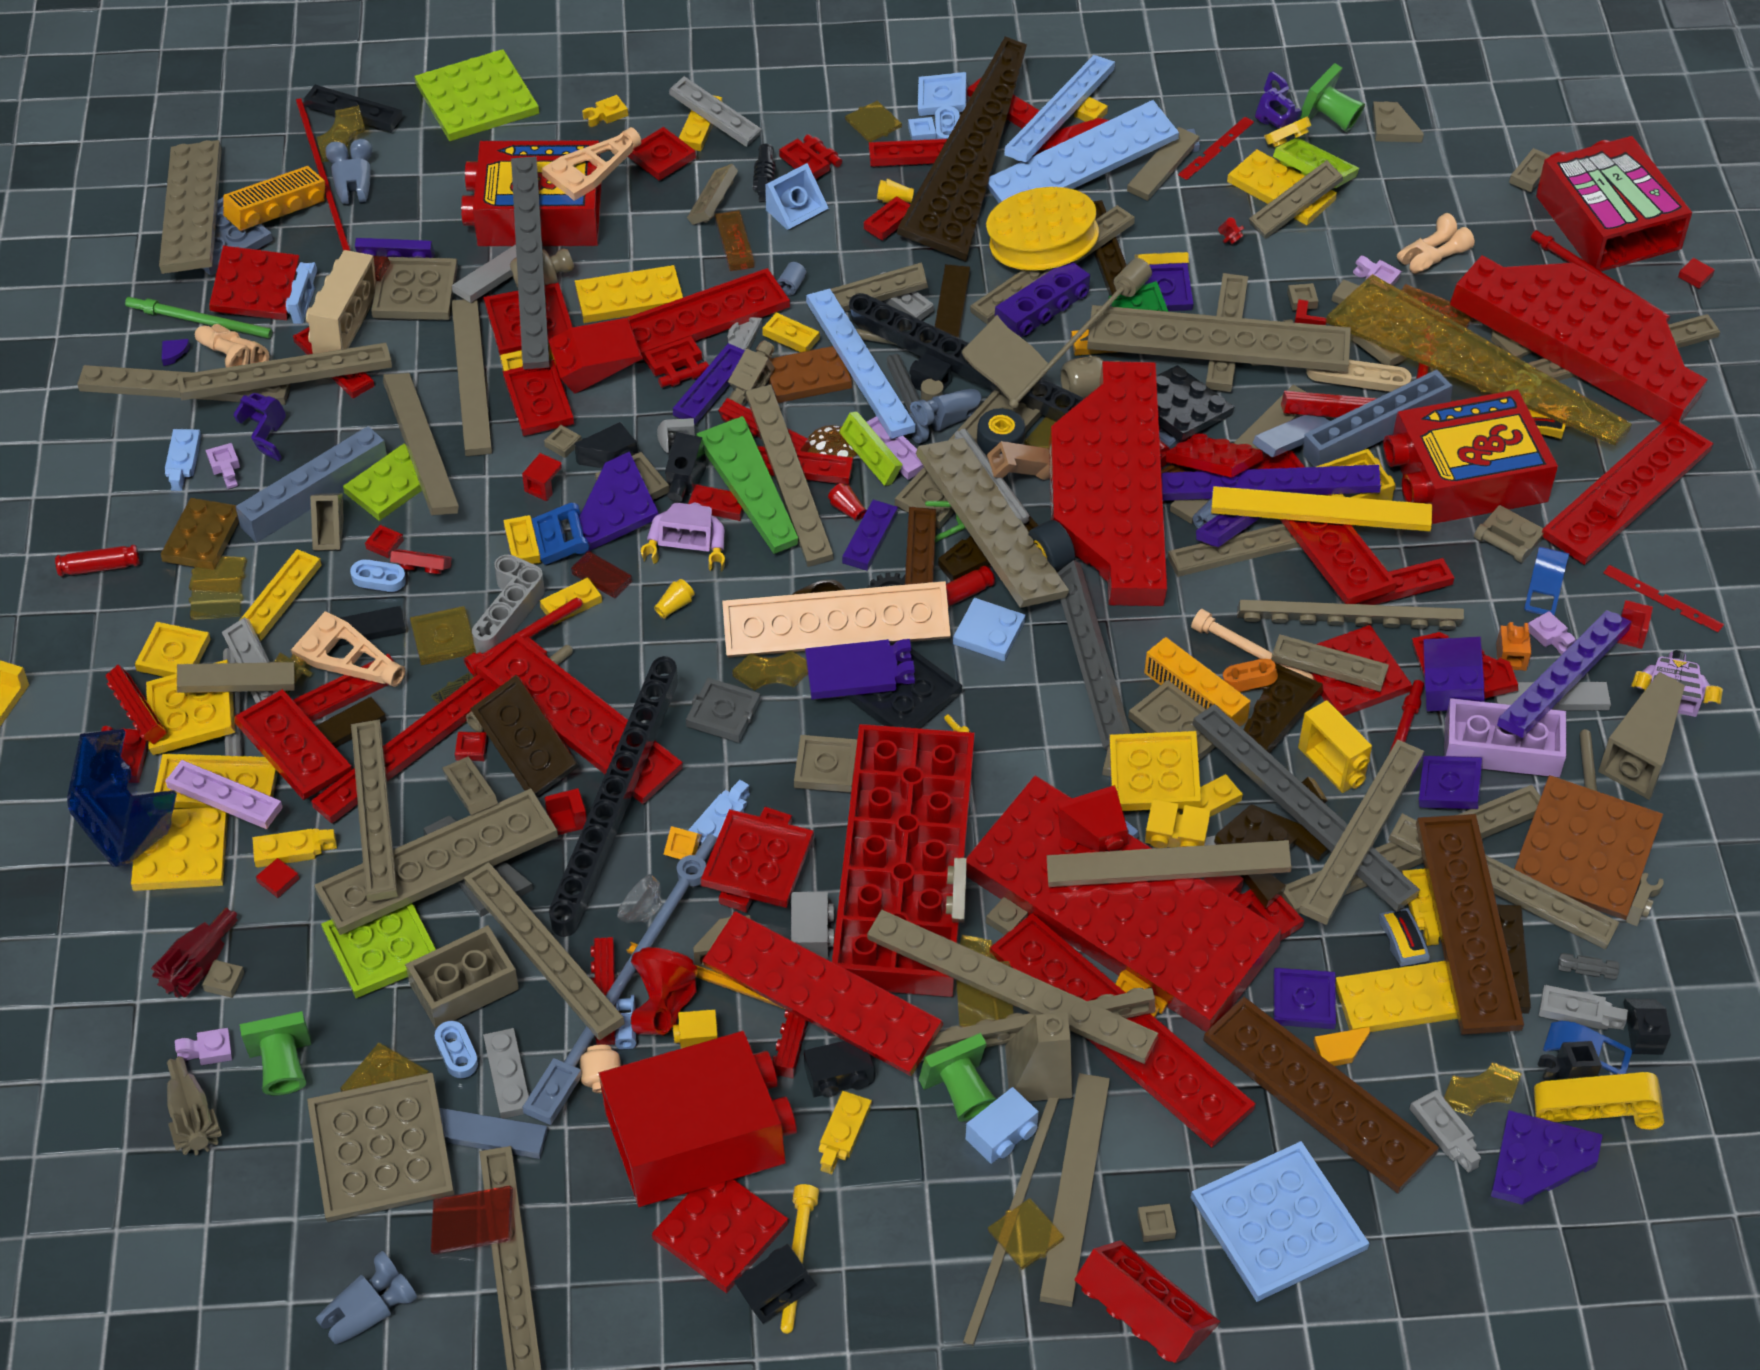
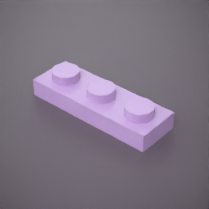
[867,416,924,480]

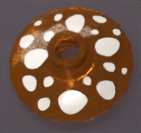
[808,425,857,458]

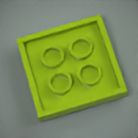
[321,903,436,999]

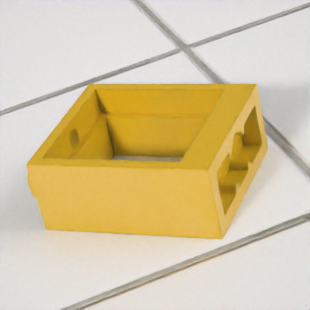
[1316,449,1395,501]
[1298,700,1372,793]

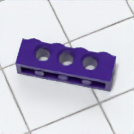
[995,262,1090,337]

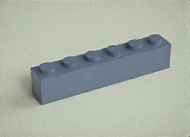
[1303,370,1452,467]
[235,426,387,543]

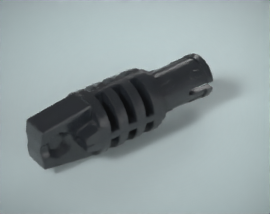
[753,143,776,202]

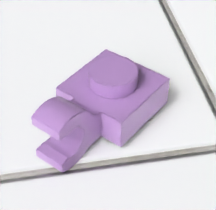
[1353,256,1402,292]
[206,443,240,489]
[1528,611,1576,655]
[175,1028,232,1065]

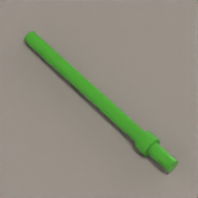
[125,297,273,339]

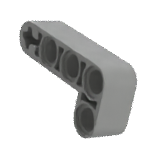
[472,554,545,654]

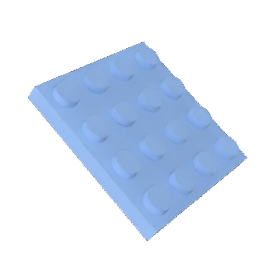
[1191,1141,1369,1302]

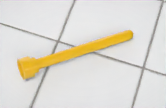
[780,1184,819,1334]

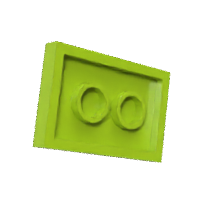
[1273,137,1359,188]
[343,443,422,521]

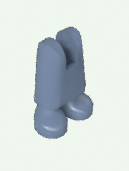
[326,139,372,204]
[909,389,981,443]
[316,1251,417,1344]

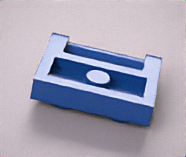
[531,503,589,565]

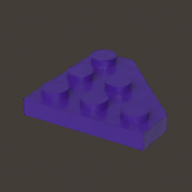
[579,452,659,552]
[1491,1110,1603,1205]

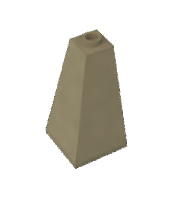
[1598,672,1685,800]
[1005,1012,1072,1101]

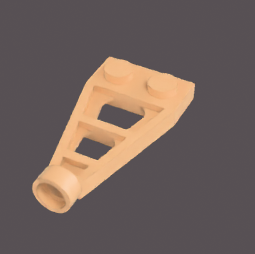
[542,127,641,201]
[291,611,405,687]

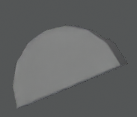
[727,317,762,350]

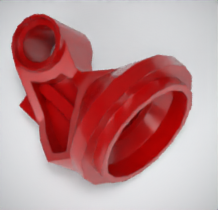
[631,947,698,1035]

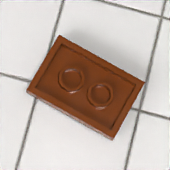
[768,346,852,403]

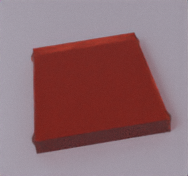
[431,1186,513,1255]

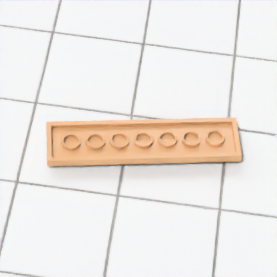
[722,581,950,658]

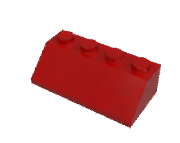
[1074,1240,1220,1363]

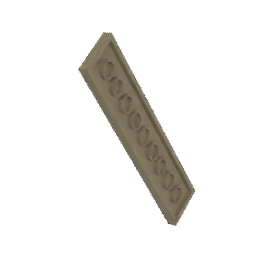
[1087,305,1351,372]

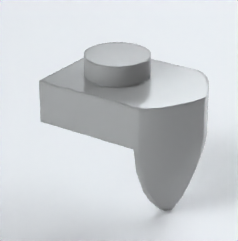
[657,418,695,453]

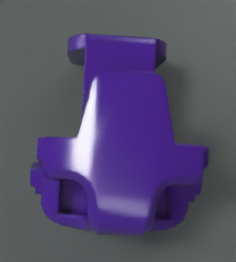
[1255,72,1302,129]
[233,393,286,461]

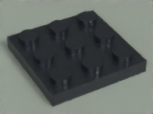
[1156,365,1235,441]
[845,648,962,729]

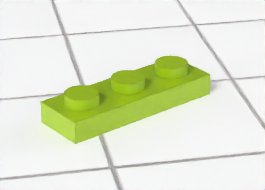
[839,412,903,486]

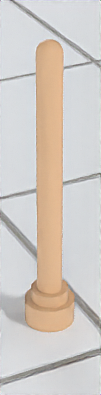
[1191,609,1314,680]

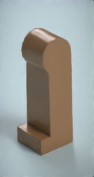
[987,441,1050,480]

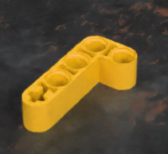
[1534,1072,1664,1130]

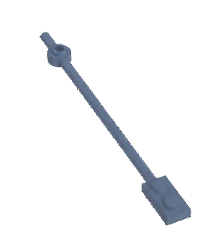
[522,834,717,1125]

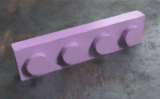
[165,760,283,829]

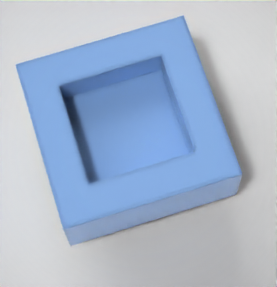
[908,117,936,140]

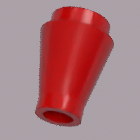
[828,483,867,522]

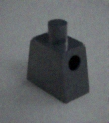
[665,432,707,502]

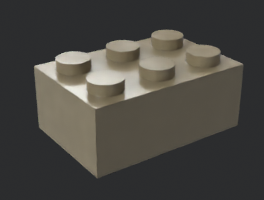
[405,925,519,1029]

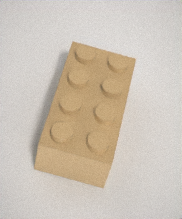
[306,250,376,354]

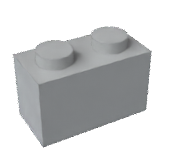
[791,892,834,959]

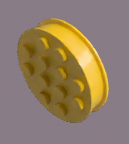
[986,187,1099,270]

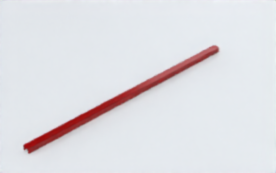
[296,98,350,251]

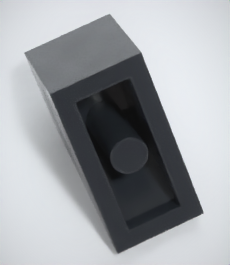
[574,422,638,468]
[1624,999,1671,1055]

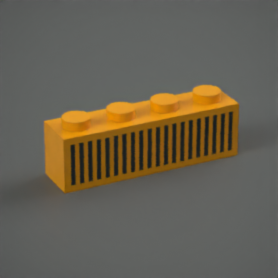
[223,166,325,231]
[1144,637,1251,727]

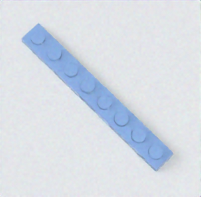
[1004,55,1115,162]
[806,289,915,439]

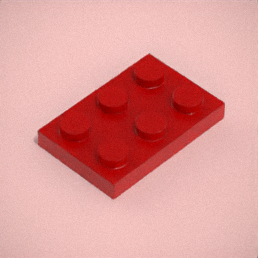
[503,360,574,436]
[1166,434,1263,477]

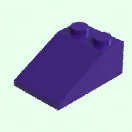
[1424,637,1485,711]

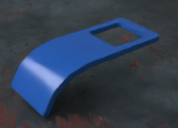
[1524,546,1569,615]
[1543,1021,1632,1075]

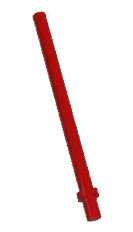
[1531,230,1671,323]

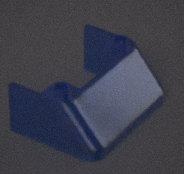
[67,729,177,867]

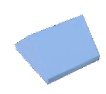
[765,163,829,230]

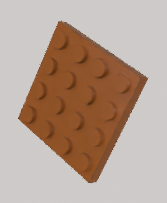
[1515,775,1663,920]

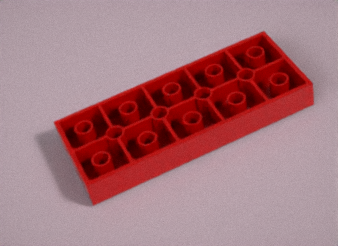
[832,724,975,997]
[966,775,1281,1032]

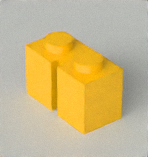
[1145,799,1211,848]

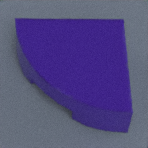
[162,339,190,366]

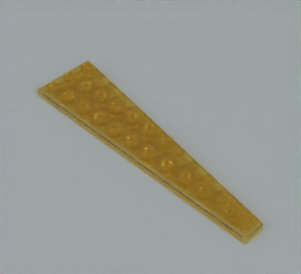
[1326,274,1632,446]

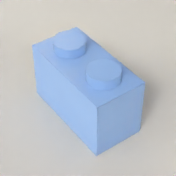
[965,1087,1039,1164]

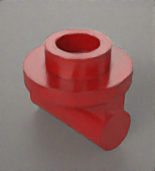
[1218,217,1244,244]

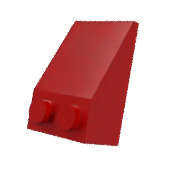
[548,318,643,394]

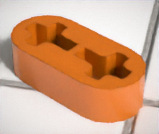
[1223,658,1278,692]

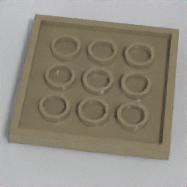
[307,1073,455,1222]

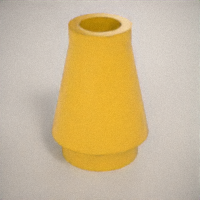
[877,179,914,203]
[654,579,695,619]

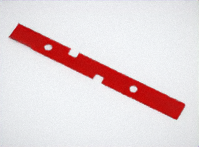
[1178,117,1254,180]
[1603,565,1724,632]

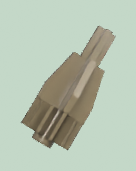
[167,1056,222,1155]

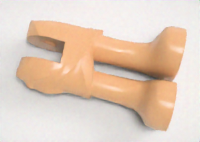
[1397,213,1475,274]
[195,324,269,367]

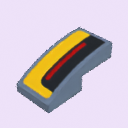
[1379,908,1430,967]

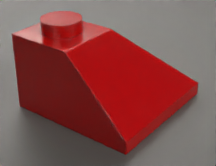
[1057,785,1128,852]

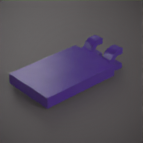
[805,638,915,699]

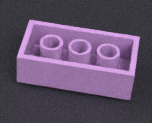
[1444,698,1566,777]

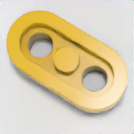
[1264,116,1311,147]

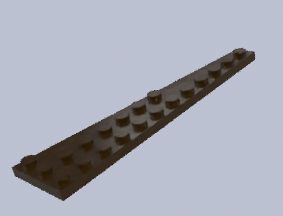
[897,36,1027,261]

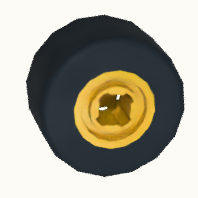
[977,408,1026,455]
[1028,520,1075,572]

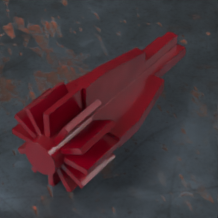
[151,908,238,998]

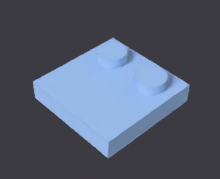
[918,72,967,116]
[953,598,1026,661]

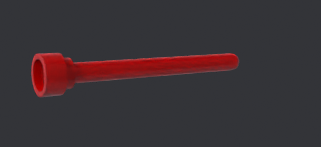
[464,598,583,677]

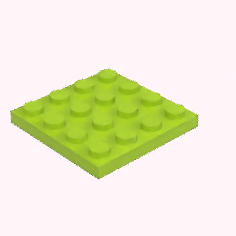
[414,49,539,141]

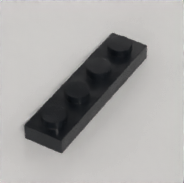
[304,84,402,132]

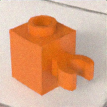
[1496,622,1531,671]

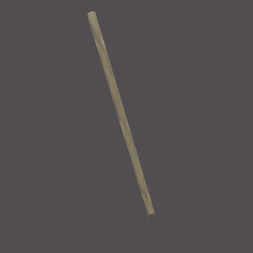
[963,1060,1072,1347]

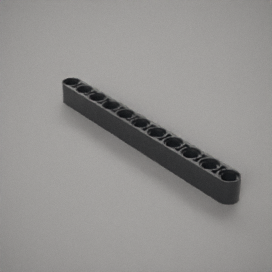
[849,293,1085,422]
[549,656,678,937]

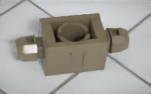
[728,340,775,406]

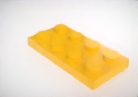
[1227,149,1337,226]
[575,265,683,323]
[152,754,278,809]
[1335,961,1458,1032]

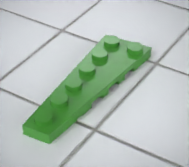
[696,416,798,554]

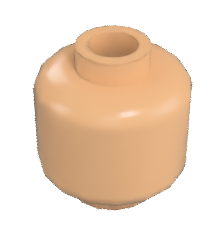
[580,1045,621,1093]

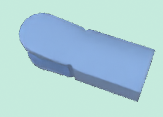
[615,995,636,1049]

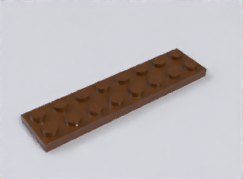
[1416,814,1524,1035]
[1203,997,1439,1193]

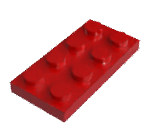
[234,689,351,800]

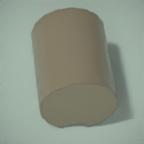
[921,378,943,401]

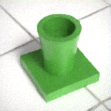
[1300,63,1365,133]
[239,1011,311,1095]
[919,1033,997,1122]

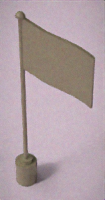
[962,258,1152,408]

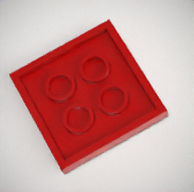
[209,246,300,321]
[484,283,573,355]
[1307,625,1412,716]
[701,809,814,908]
[652,1179,788,1294]

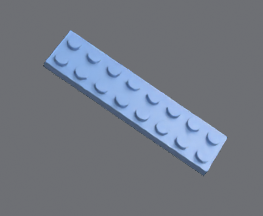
[987,100,1179,203]

